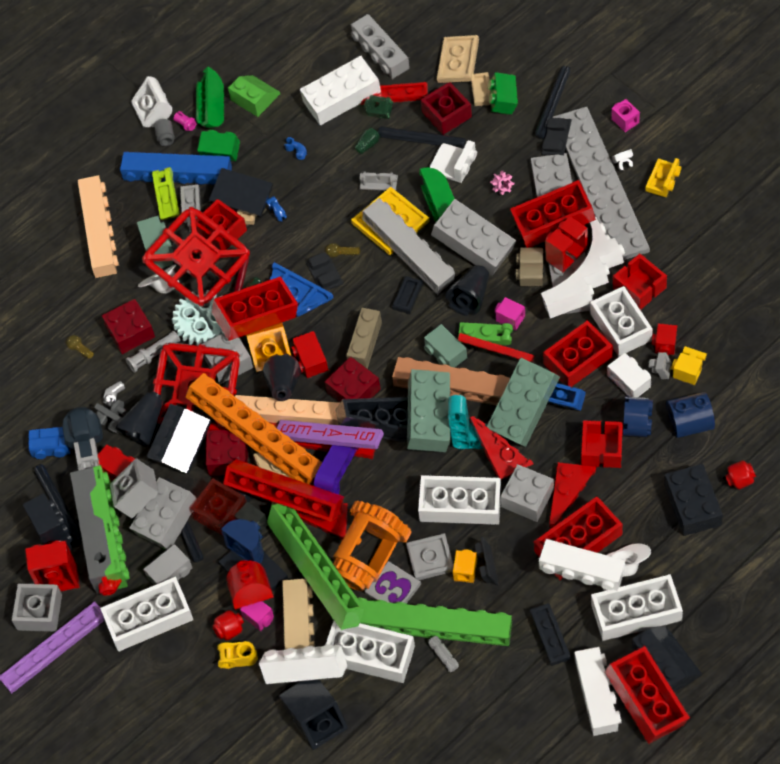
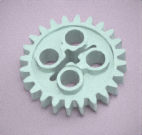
[173,290,223,346]

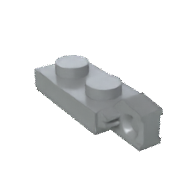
[181,184,201,232]

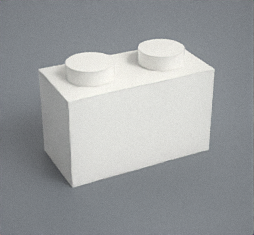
[607,353,651,397]

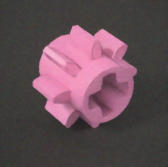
[490,171,514,195]

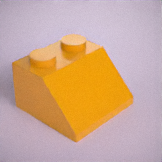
[246,323,291,372]

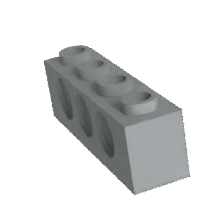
[351,14,409,79]

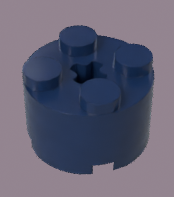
[623,397,653,437]

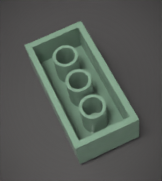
[487,358,560,447]
[407,369,450,452]

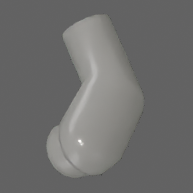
[103,381,125,405]

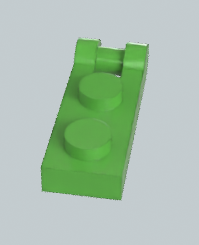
[458,322,513,345]

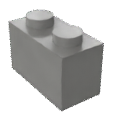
[144,544,192,585]

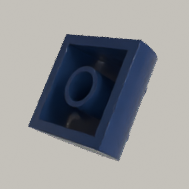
[666,392,715,438]
[221,519,264,564]

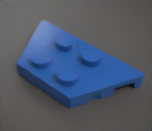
[270,262,333,317]

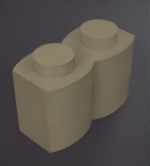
[516,248,543,286]

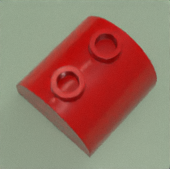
[227,560,274,609]

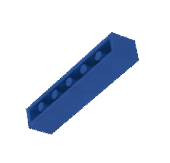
[120,152,232,184]

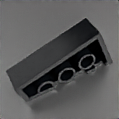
[335,397,408,440]

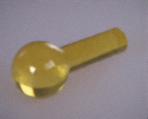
[326,243,360,257]
[67,335,94,359]

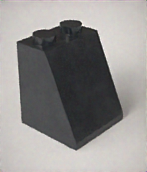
[279,679,348,750]

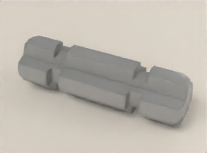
[428,636,459,672]

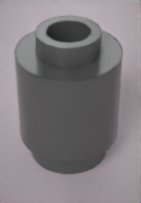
[154,119,175,146]

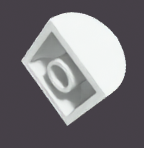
[131,76,172,127]

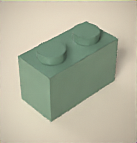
[424,324,467,368]

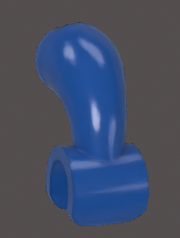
[284,137,307,160]
[267,196,287,222]

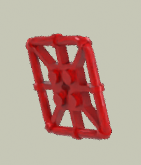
[142,207,250,307]
[153,343,240,431]

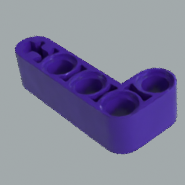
[314,445,358,494]

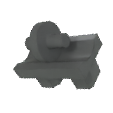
[94,400,126,434]

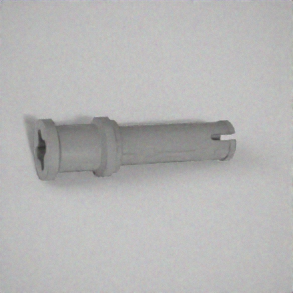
[125,331,180,373]

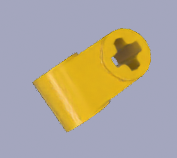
[218,641,258,669]

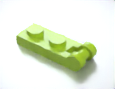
[152,167,179,220]

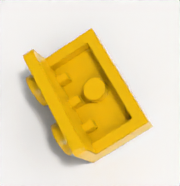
[645,158,681,197]

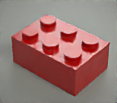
[543,320,613,387]
[26,541,80,591]

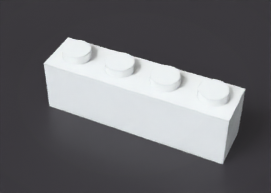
[539,539,625,591]
[259,644,347,684]
[575,647,621,736]

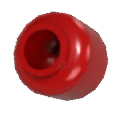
[725,460,756,490]
[212,610,244,641]

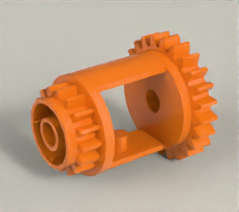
[332,501,412,591]

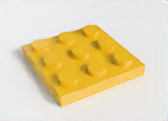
[351,187,429,255]

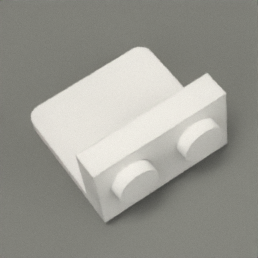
[429,140,477,183]

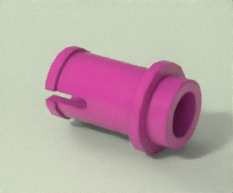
[174,111,196,131]

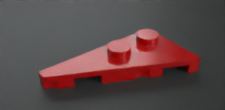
[469,416,534,480]
[550,463,596,528]
[294,503,348,540]

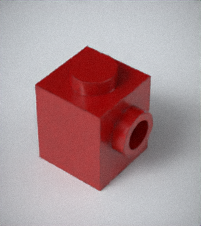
[652,324,677,355]

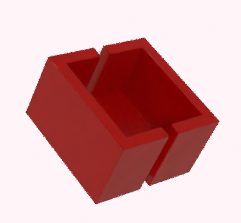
[545,216,587,273]
[613,253,667,310]
[582,421,623,468]

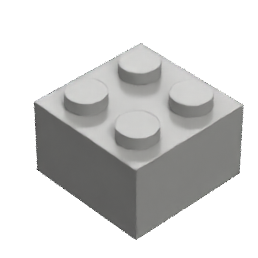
[203,333,253,385]
[110,459,158,518]
[501,465,554,522]
[12,584,62,632]

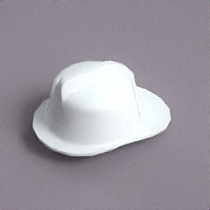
[138,265,179,293]
[607,544,651,577]

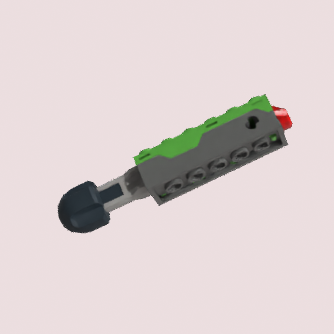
[63,407,130,596]

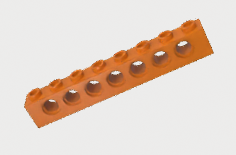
[186,373,322,485]

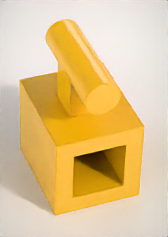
[671,346,707,385]

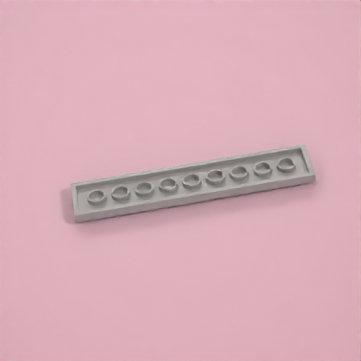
[553,107,650,260]
[531,153,594,314]

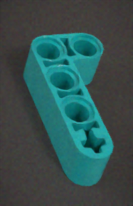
[448,395,488,449]

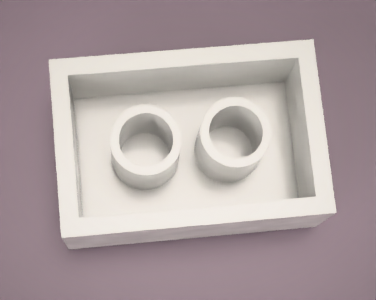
[590,286,653,357]

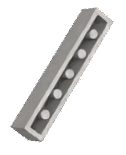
[362,198,455,295]

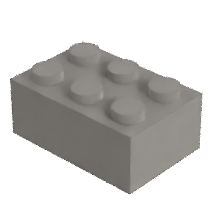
[130,477,199,550]

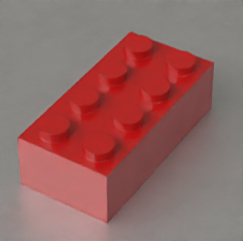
[510,180,596,248]
[211,277,298,341]
[534,496,623,580]
[605,646,690,744]

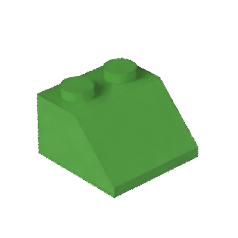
[228,76,280,117]

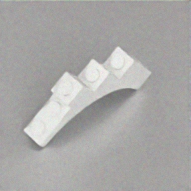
[541,217,625,318]

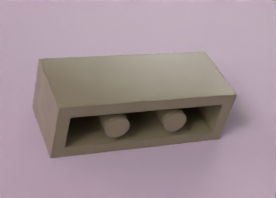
[347,308,382,369]

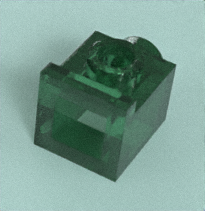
[364,95,393,119]

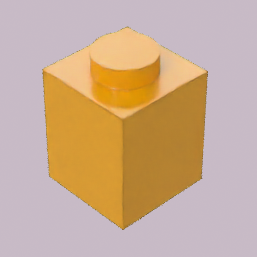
[453,550,477,583]

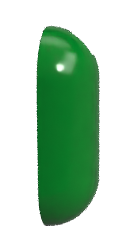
[196,67,224,128]
[419,167,455,223]

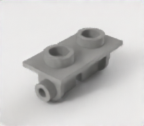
[360,172,398,190]

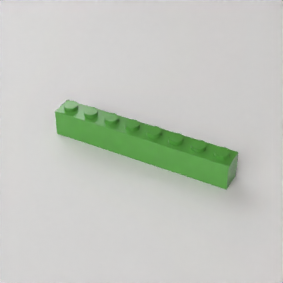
[267,504,364,630]
[357,598,512,646]

